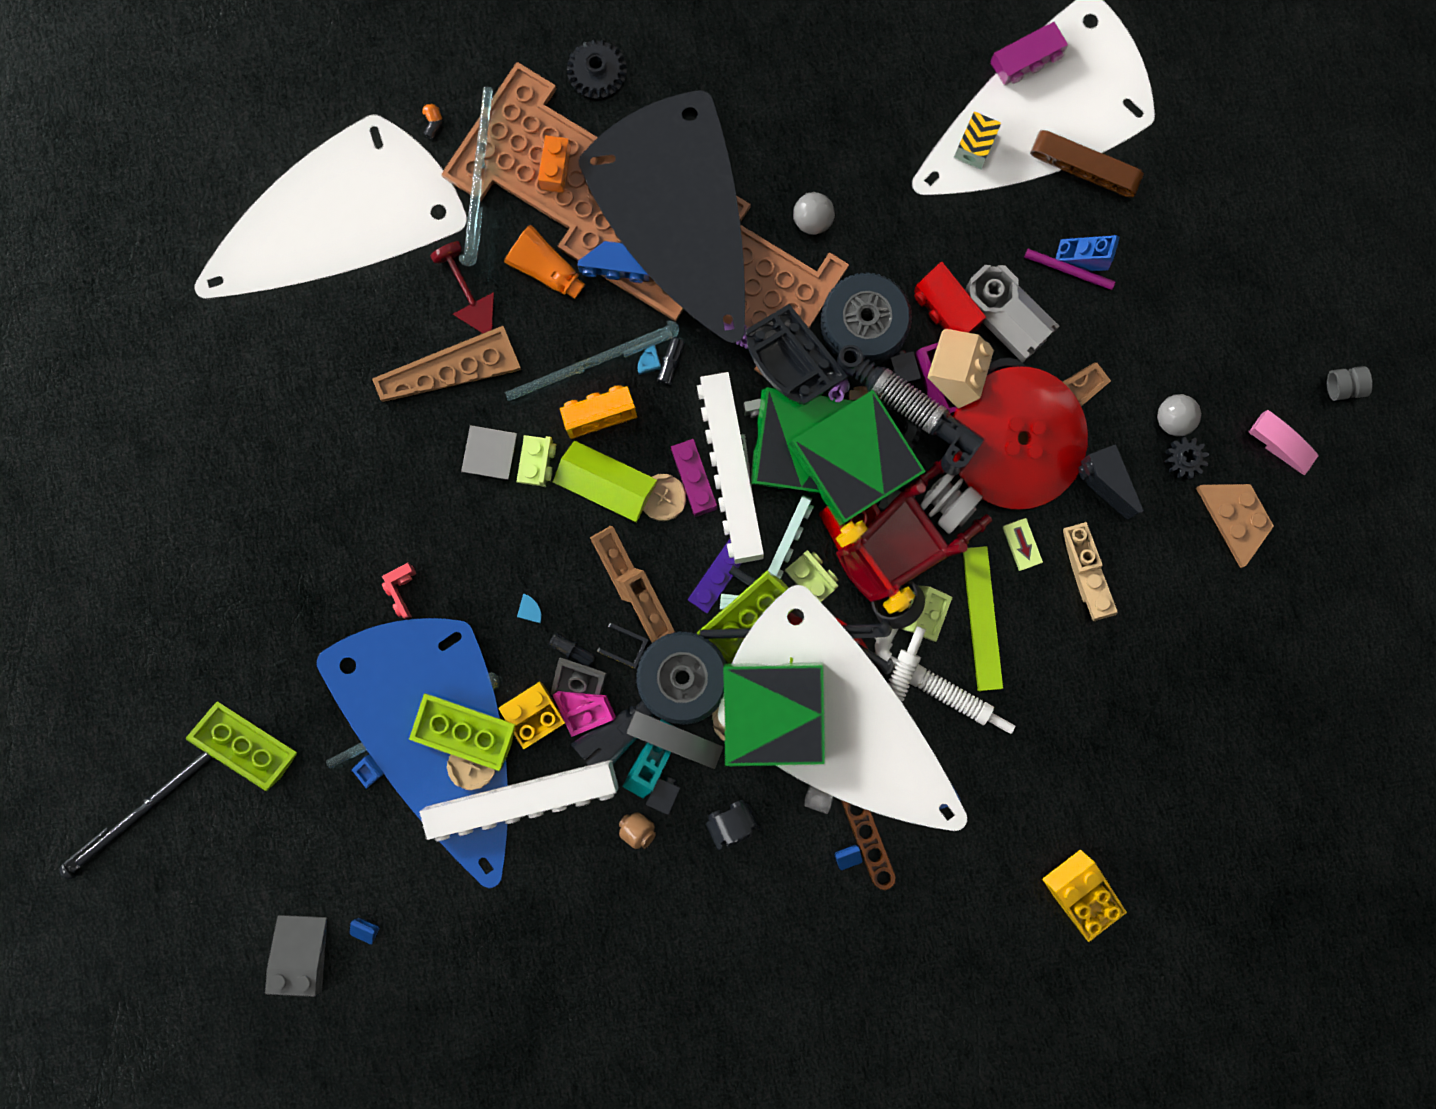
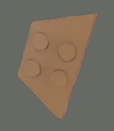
[1196,484,1274,568]

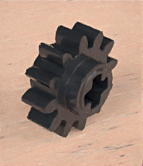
[1165,437,1209,479]

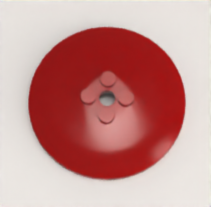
[950,367,1088,509]

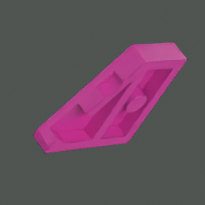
[553,691,615,737]

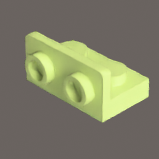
[517,435,556,487]
[785,550,838,602]
[902,585,952,642]

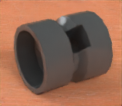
[1327,366,1372,401]

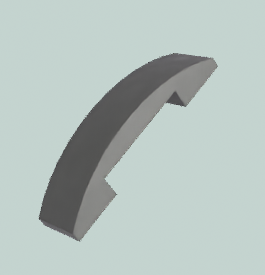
[626,711,724,769]

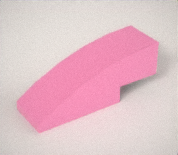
[1249,410,1319,475]

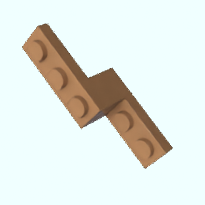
[590,526,675,643]

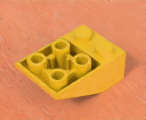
[1042,850,1127,942]

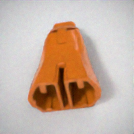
[504,225,585,299]

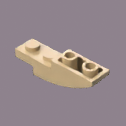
[1063,522,1117,621]

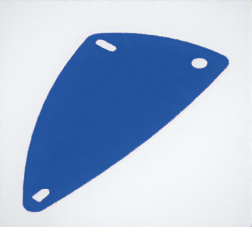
[317,618,508,888]

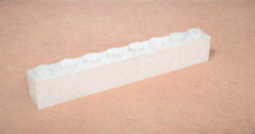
[697,372,764,564]
[420,760,619,841]

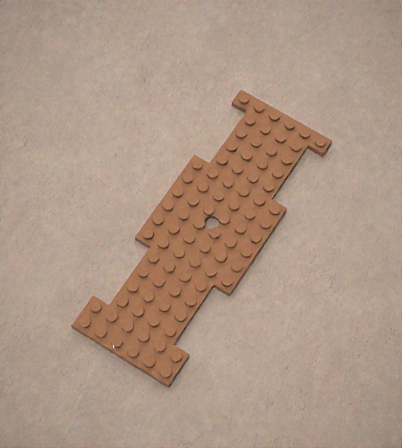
[441,62,849,375]

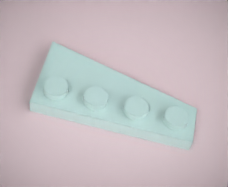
[768,494,814,579]

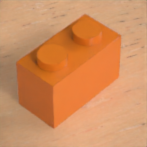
[538,135,571,193]

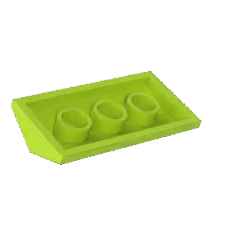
[553,441,658,523]
[697,571,795,664]
[409,693,516,771]
[186,702,297,791]

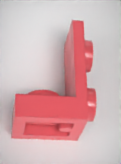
[382,563,416,620]

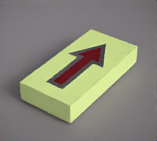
[1003,518,1043,571]

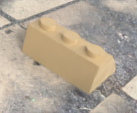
[927,329,994,409]

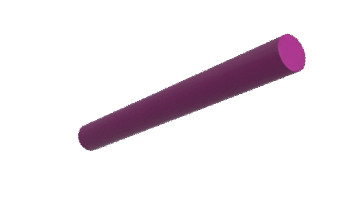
[1024,249,1115,290]

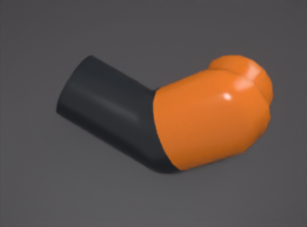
[423,104,443,140]

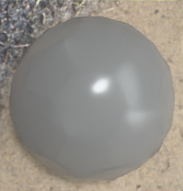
[793,192,835,235]
[1157,394,1201,436]

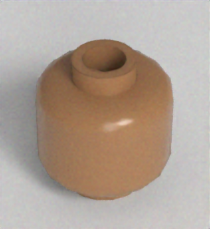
[619,812,656,849]

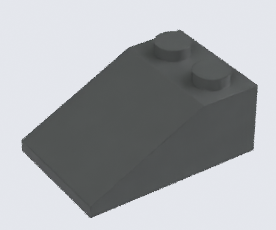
[265,915,327,996]

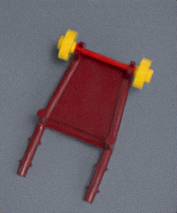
[836,461,992,614]

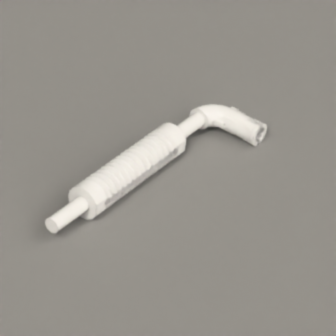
[888,626,926,704]
[875,629,1015,734]

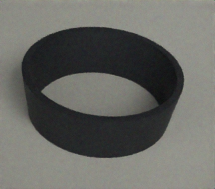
[872,580,925,629]

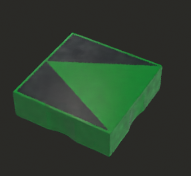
[750,388,854,494]
[788,390,926,525]
[724,662,825,766]

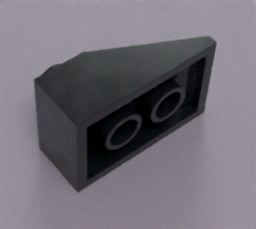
[1078,444,1143,520]

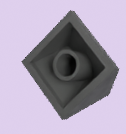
[551,658,608,695]

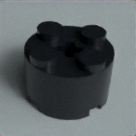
[706,799,762,851]

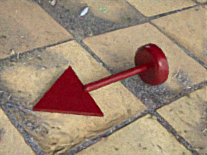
[430,241,494,334]

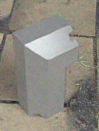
[965,265,1059,363]

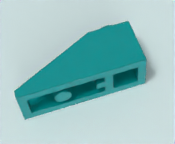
[622,719,675,798]

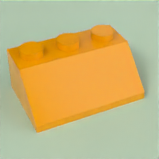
[560,385,637,439]

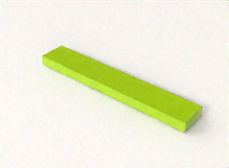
[963,546,1003,691]

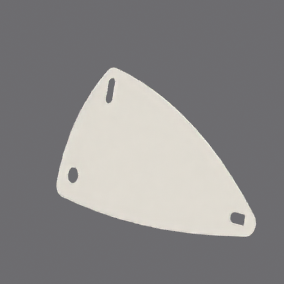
[912,0,1154,195]
[195,115,467,298]
[718,585,967,831]

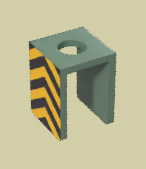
[954,112,1001,169]

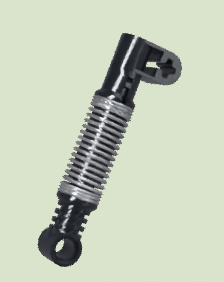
[836,345,985,475]

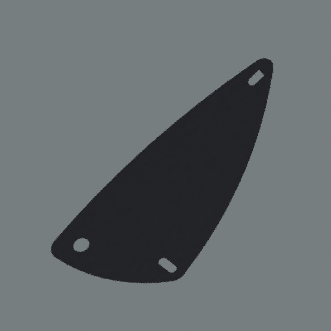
[579,91,745,343]

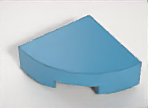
[638,345,661,375]
[517,594,542,623]

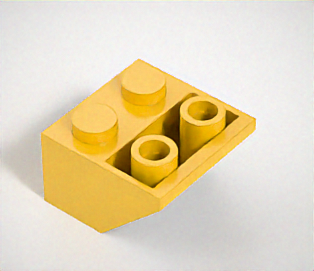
[498,682,565,749]

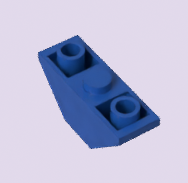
[1056,235,1120,271]
[578,241,649,283]

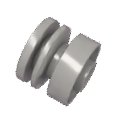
[920,474,983,534]

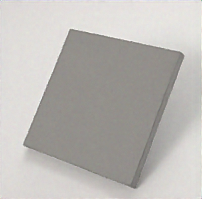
[461,425,517,480]

